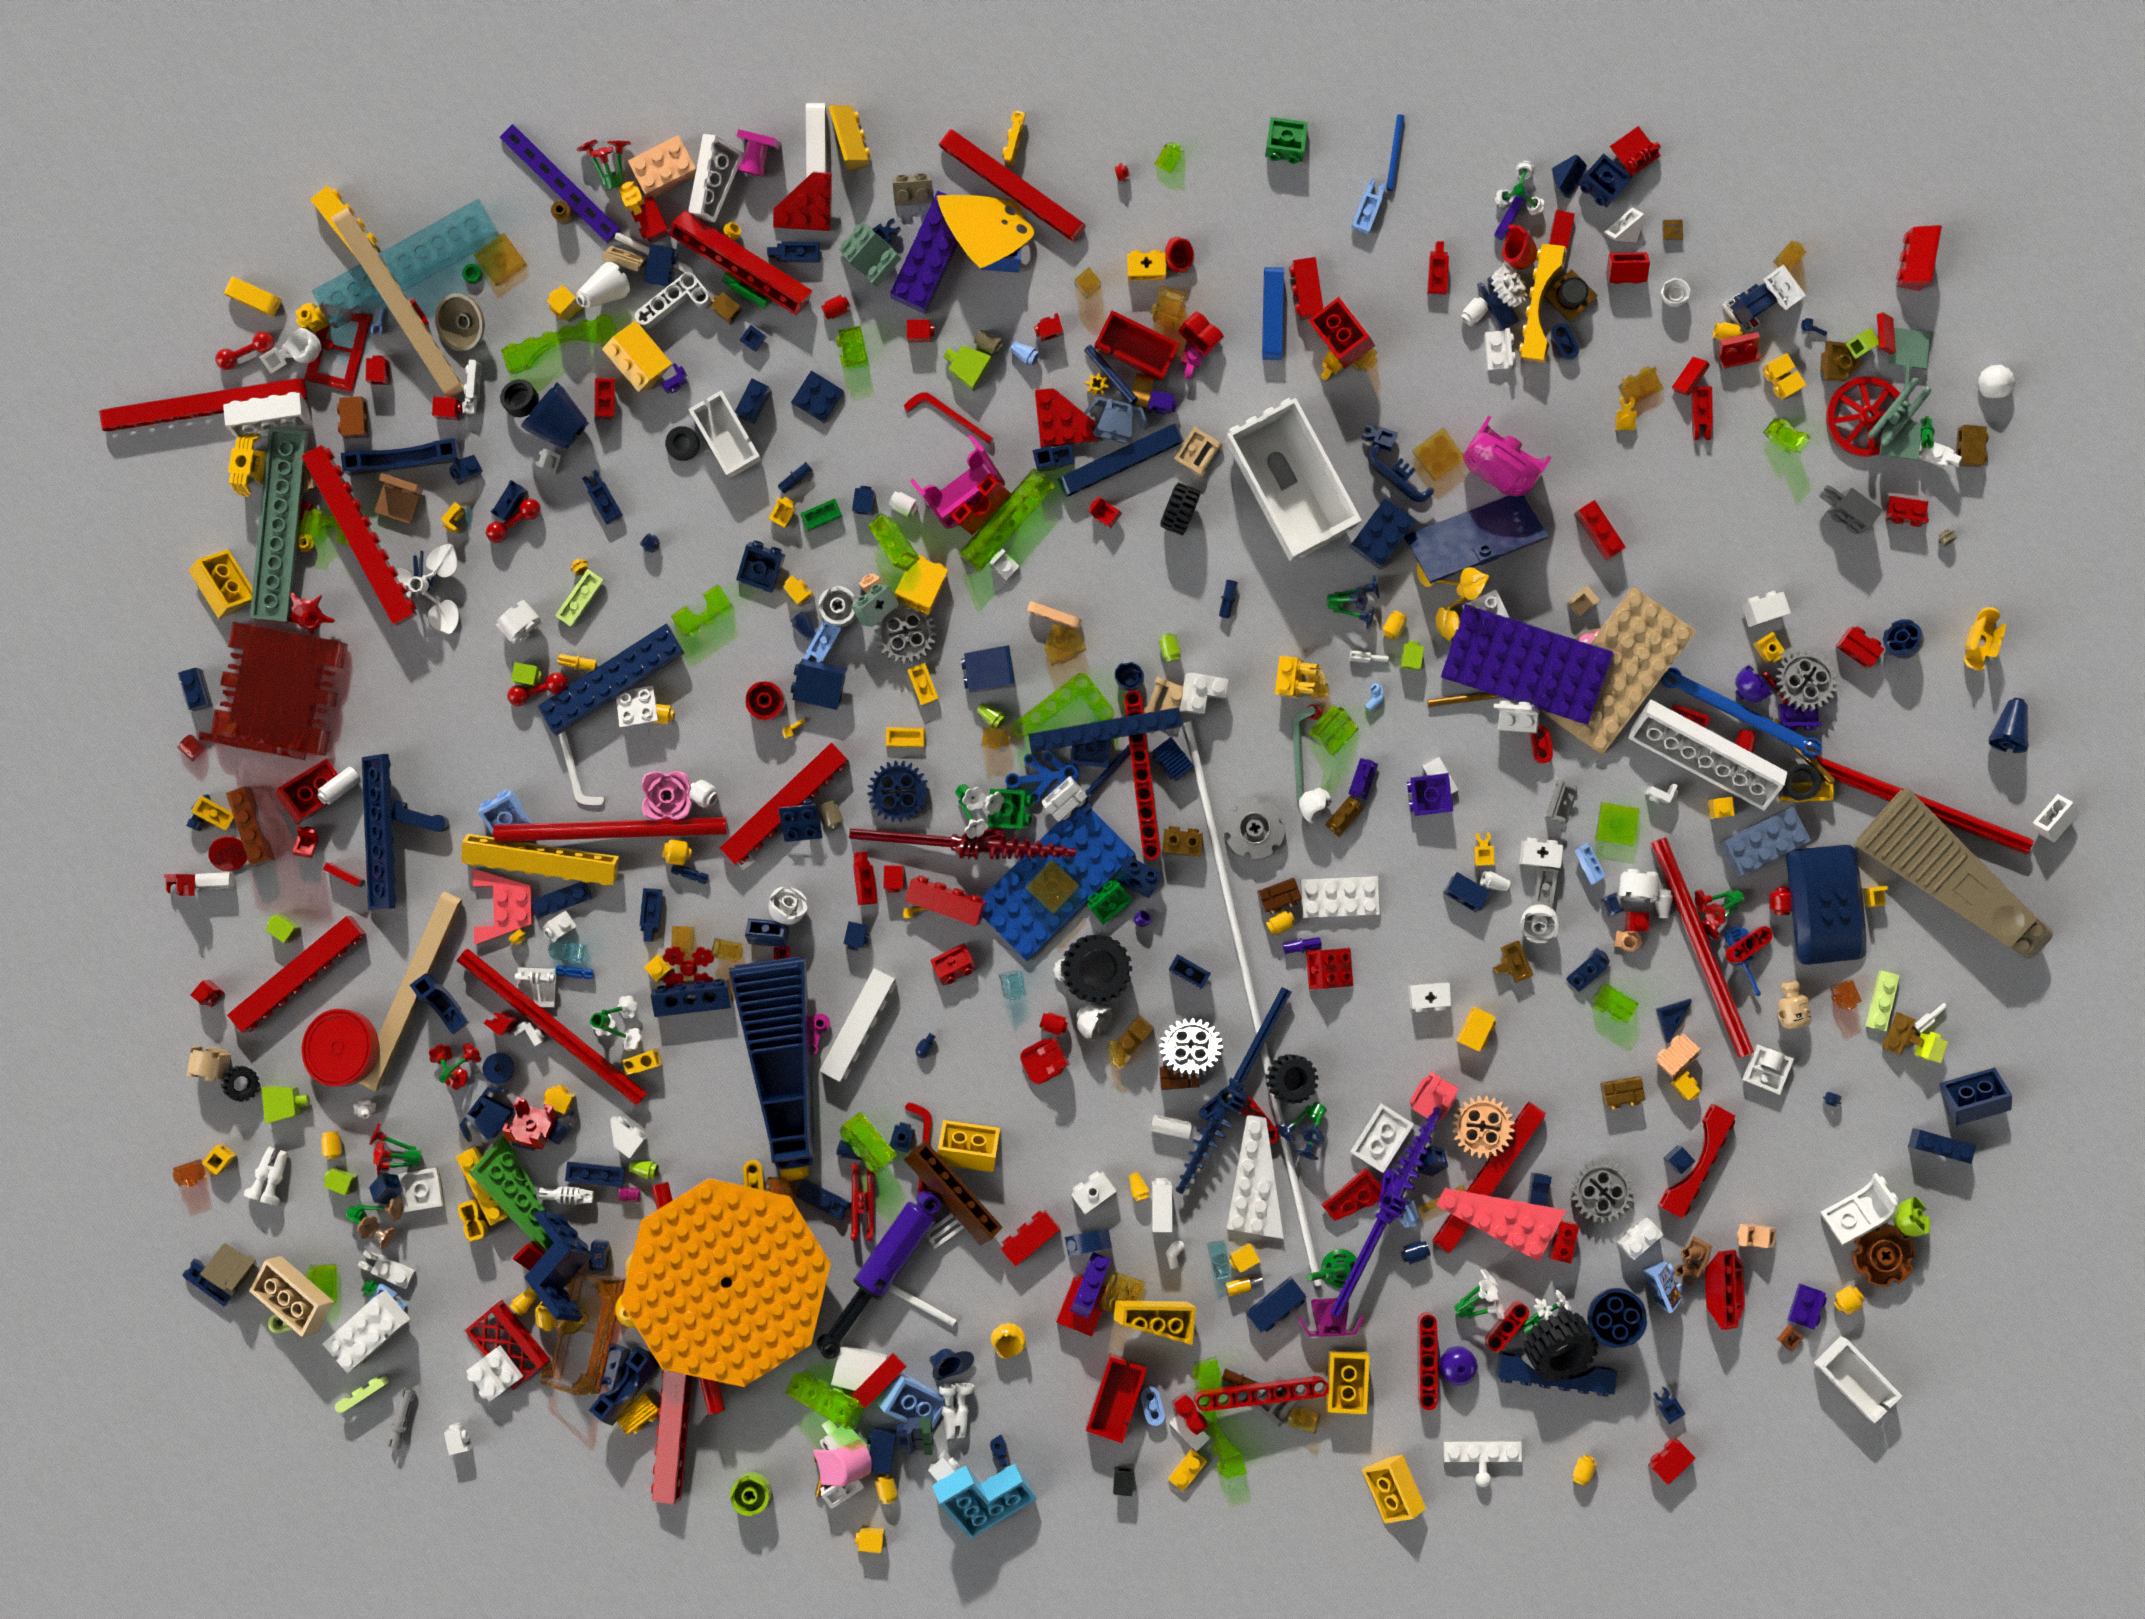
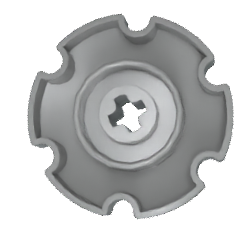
[1223,798,1285,859]

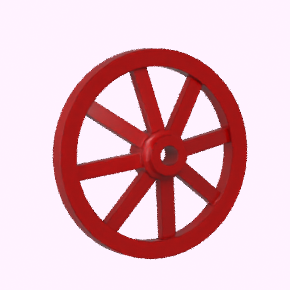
[1826,376,1900,457]

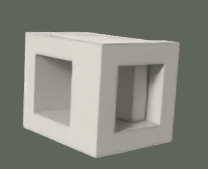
[444,1423,472,1455]

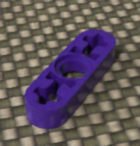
[1494,190,1529,240]

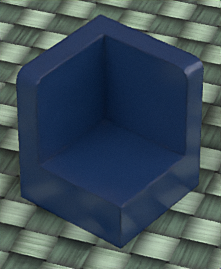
[1417,1145,1448,1177]

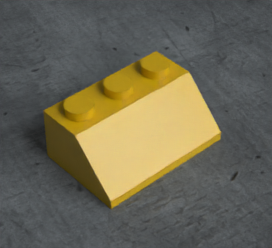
[828,105,871,172]
[602,321,673,392]
[188,549,253,619]
[937,1120,1000,1172]
[1362,1455,1426,1524]

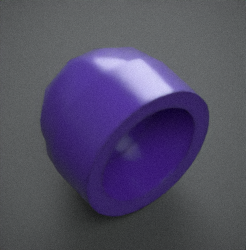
[1134,910,1151,927]

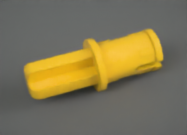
[557,654,597,672]

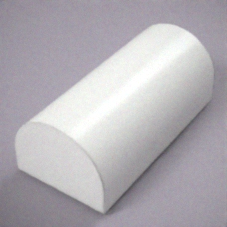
[195,872,235,891]
[1151,1115,1192,1139]

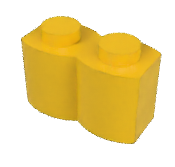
[458,1199,489,1242]

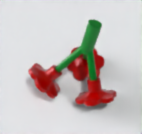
[428,1043,482,1090]

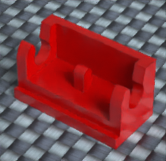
[594,378,614,420]
[164,874,195,896]
[483,1011,520,1036]

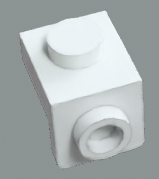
[1645,784,1678,804]
[543,911,577,943]
[513,1021,545,1046]

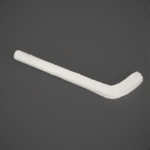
[614,232,694,287]
[559,731,604,805]
[888,1284,956,1327]

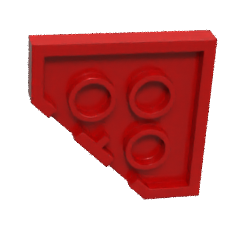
[773,171,832,231]
[1035,388,1097,448]

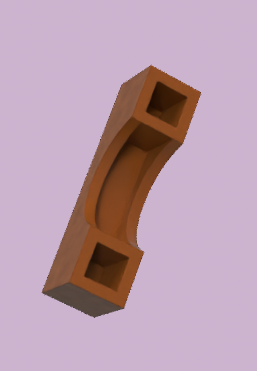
[226,787,275,866]

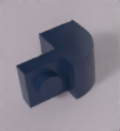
[1032,444,1075,472]
[1065,1229,1112,1256]

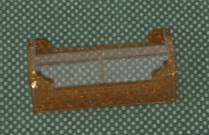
[540,1269,625,1396]

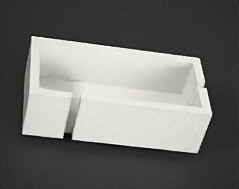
[688,390,762,479]
[323,1290,410,1373]
[1814,1336,1902,1423]

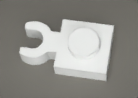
[259,344,292,374]

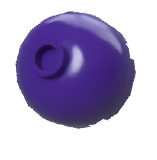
[1735,664,1772,703]
[1438,1346,1478,1386]

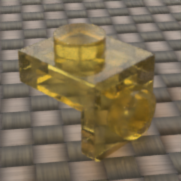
[1303,666,1330,699]
[1288,1407,1321,1433]

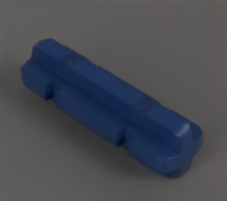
[671,864,709,884]

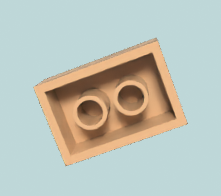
[628,135,696,197]

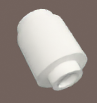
[1460,297,1488,326]
[888,491,918,517]

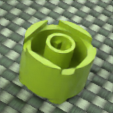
[730,1472,772,1516]

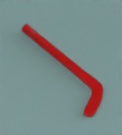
[904,392,994,444]
[905,1102,932,1196]

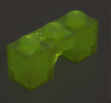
[299,509,350,547]
[671,584,733,637]

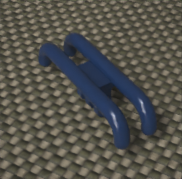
[1368,444,1434,502]

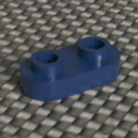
[1550,323,1579,361]

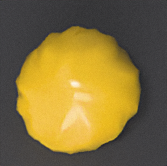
[990,1322,1026,1359]

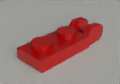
[1692,386,1713,440]

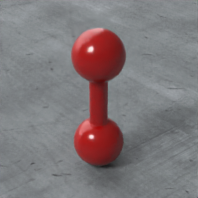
[215,332,274,370]
[486,498,541,543]
[507,672,568,707]

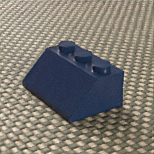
[1940,1067,2012,1126]

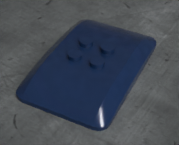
[1786,845,1866,965]

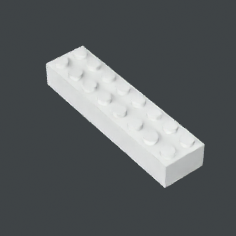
[1628,699,1787,811]

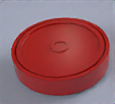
[301,1009,379,1087]

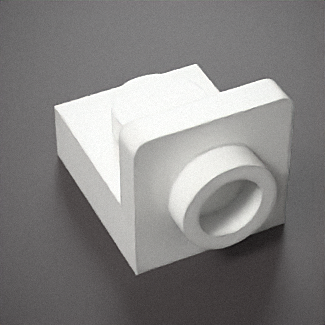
[989,549,1020,581]

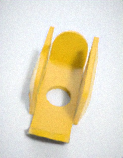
[228,433,266,497]
[1964,607,2006,671]

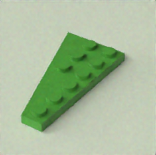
[468,1135,554,1254]

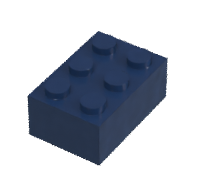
[1349,498,1416,570]

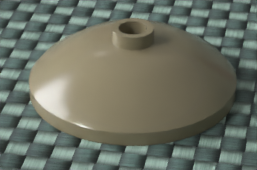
[435,293,485,351]

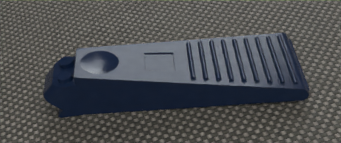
[729,956,814,1169]

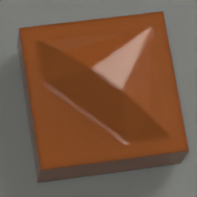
[1777,1325,1804,1352]

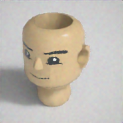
[1777,980,1812,1029]

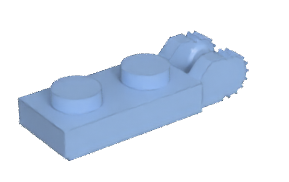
[1351,179,1386,234]
[804,620,842,663]

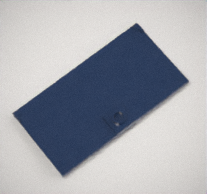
[1404,495,1549,584]

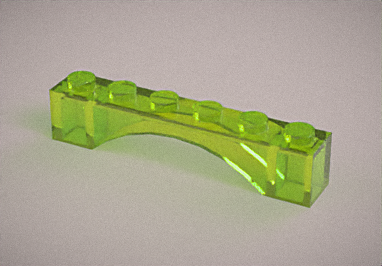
[501,314,618,375]
[1192,1357,1247,1479]

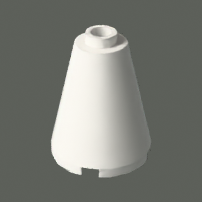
[576,262,630,308]

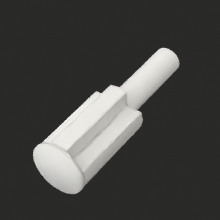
[1349,651,1389,663]
[1914,1003,1947,1034]

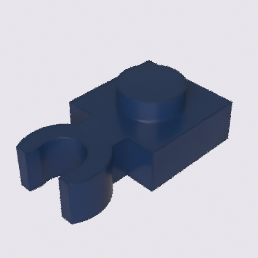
[872,218,901,243]
[1361,425,1398,452]
[1653,1386,1686,1424]

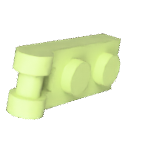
[335,1375,390,1413]

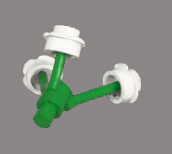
[1495,161,1545,215]

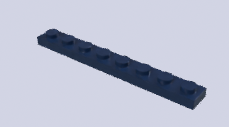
[1028,707,1183,753]

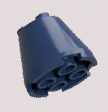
[521,382,589,450]
[1587,1288,1647,1348]

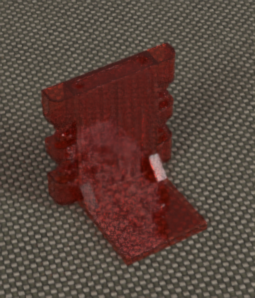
[199,622,348,760]

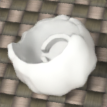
[285,328,322,364]
[1978,365,2015,399]
[1299,788,1332,824]

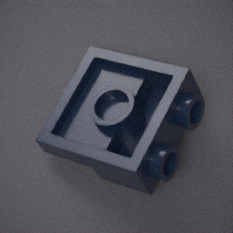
[1578,153,1632,208]
[736,540,785,593]

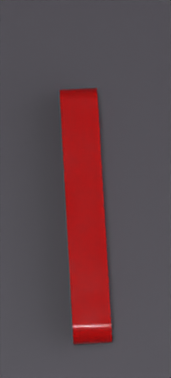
[1194,1376,1329,1411]

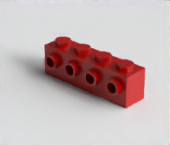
[905,876,987,926]

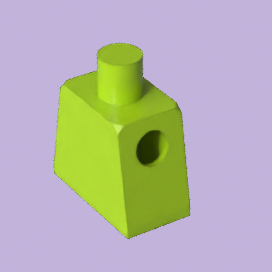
[943,345,992,391]
[261,1086,310,1124]

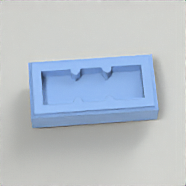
[1574,843,1606,885]

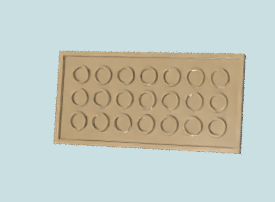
[1539,586,1697,755]

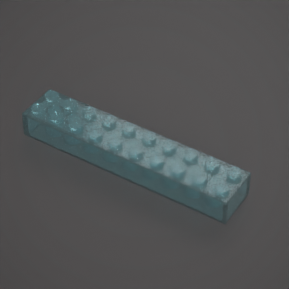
[312,198,502,329]

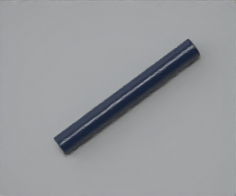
[1084,345,1138,405]

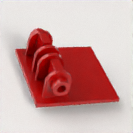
[1609,126,1661,176]

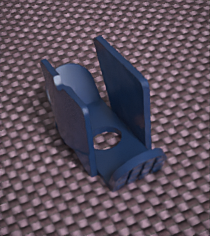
[459,1086,515,1142]

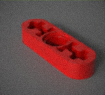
[1726,926,1773,964]
[1241,1095,1279,1144]

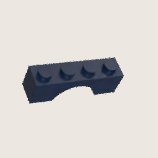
[589,1346,659,1426]

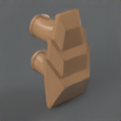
[1674,1236,1712,1286]

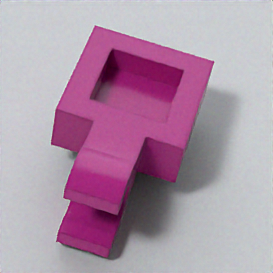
[1181,344,1203,379]

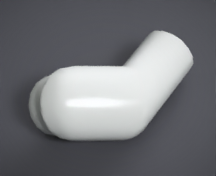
[1166,1241,1185,1269]

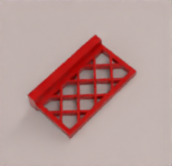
[464,1300,551,1390]

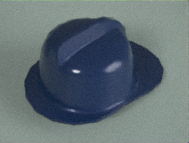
[930,1348,974,1380]

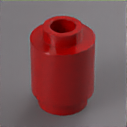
[821,294,851,320]
[1735,730,1757,753]
[1039,1012,1069,1036]

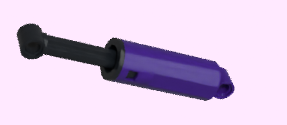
[816,1190,940,1359]

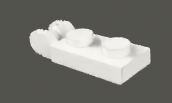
[358,1250,415,1289]

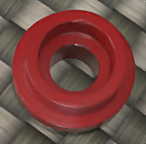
[1115,163,1130,182]

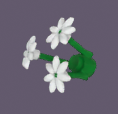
[1522,1290,1572,1335]

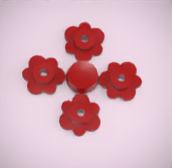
[663,946,714,987]

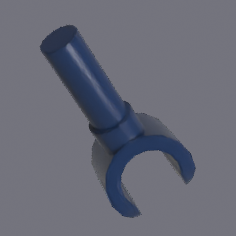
[1801,318,1827,336]

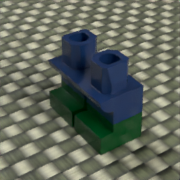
[897,1417,934,1455]

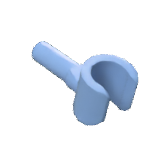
[371,309,385,335]

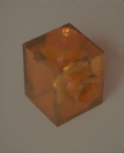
[1830,980,1862,1011]
[173,1159,207,1188]

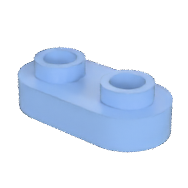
[1140,1386,1165,1426]

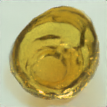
[555,1301,589,1336]

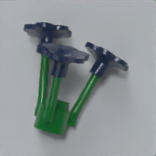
[1327,575,1380,630]
[1275,1102,1327,1161]

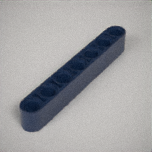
[1057,423,1184,497]

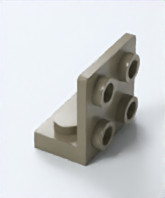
[201,1243,257,1296]

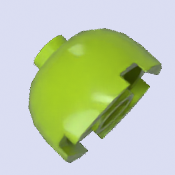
[1893,1197,1931,1237]

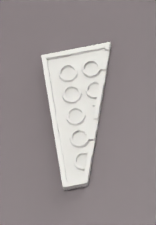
[1226,1115,1284,1239]

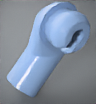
[1364,683,1384,712]

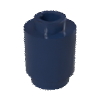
[1401,1241,1431,1265]

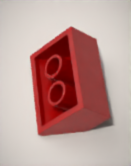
[1896,225,1942,291]

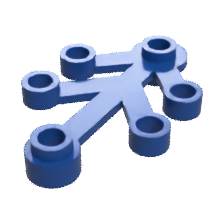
[1005,751,1080,803]

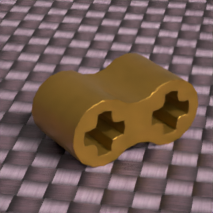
[1129,373,1155,412]

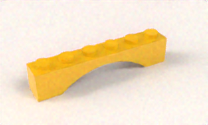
[1519,244,1567,363]

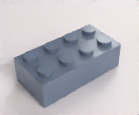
[1720,806,1811,876]

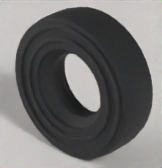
[665,426,700,461]

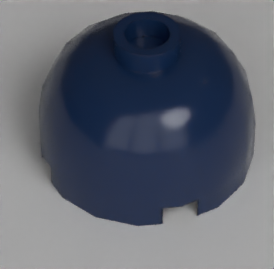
[1883,619,1924,659]

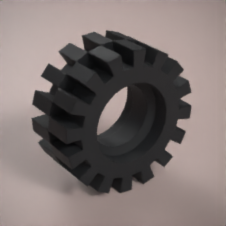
[221,1065,260,1102]

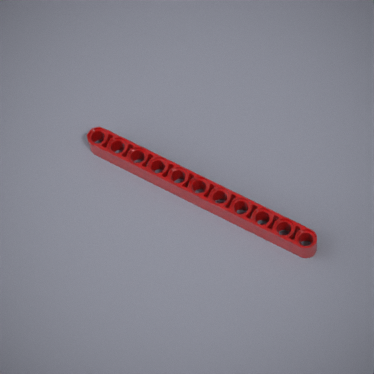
[99,378,308,431]

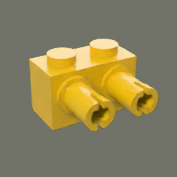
[1275,656,1319,698]

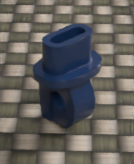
[990,1435,1009,1467]

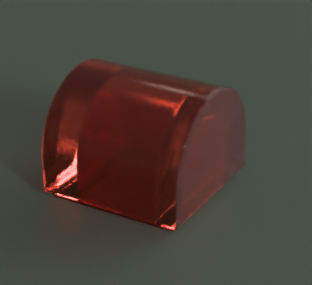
[177,734,207,762]

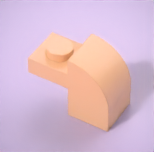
[1737,1224,1776,1248]

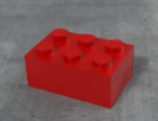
[1308,297,1375,369]

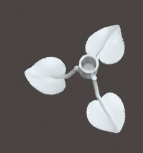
[396,544,459,634]

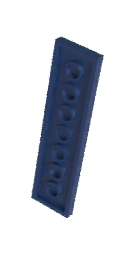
[538,623,685,736]
[362,754,396,910]

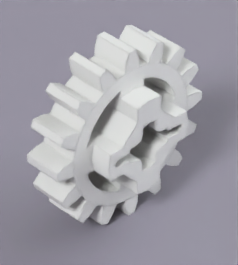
[1491,266,1528,307]

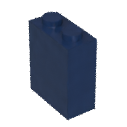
[790,659,847,710]

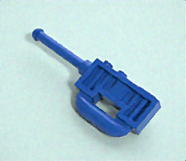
[1723,926,1761,996]

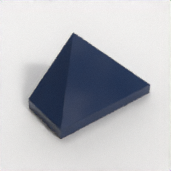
[1552,155,1587,198]

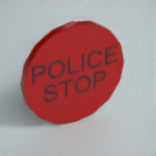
[208,836,248,871]

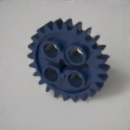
[867,760,930,823]

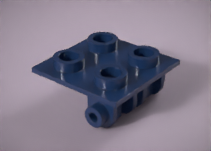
[778,799,823,842]

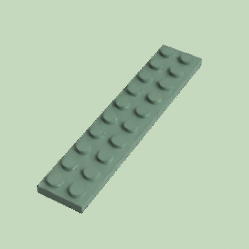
[250,428,309,622]

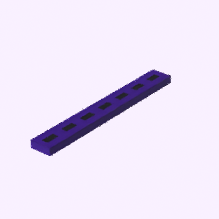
[499,124,621,244]

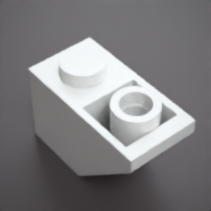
[610,1115,646,1158]

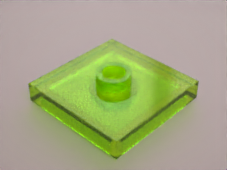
[1595,802,1640,846]

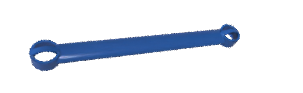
[1661,667,1822,759]

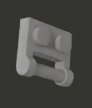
[1254,1374,1302,1427]

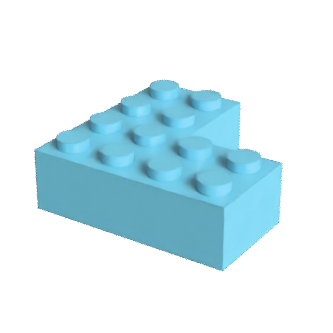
[932,1463,1037,1539]

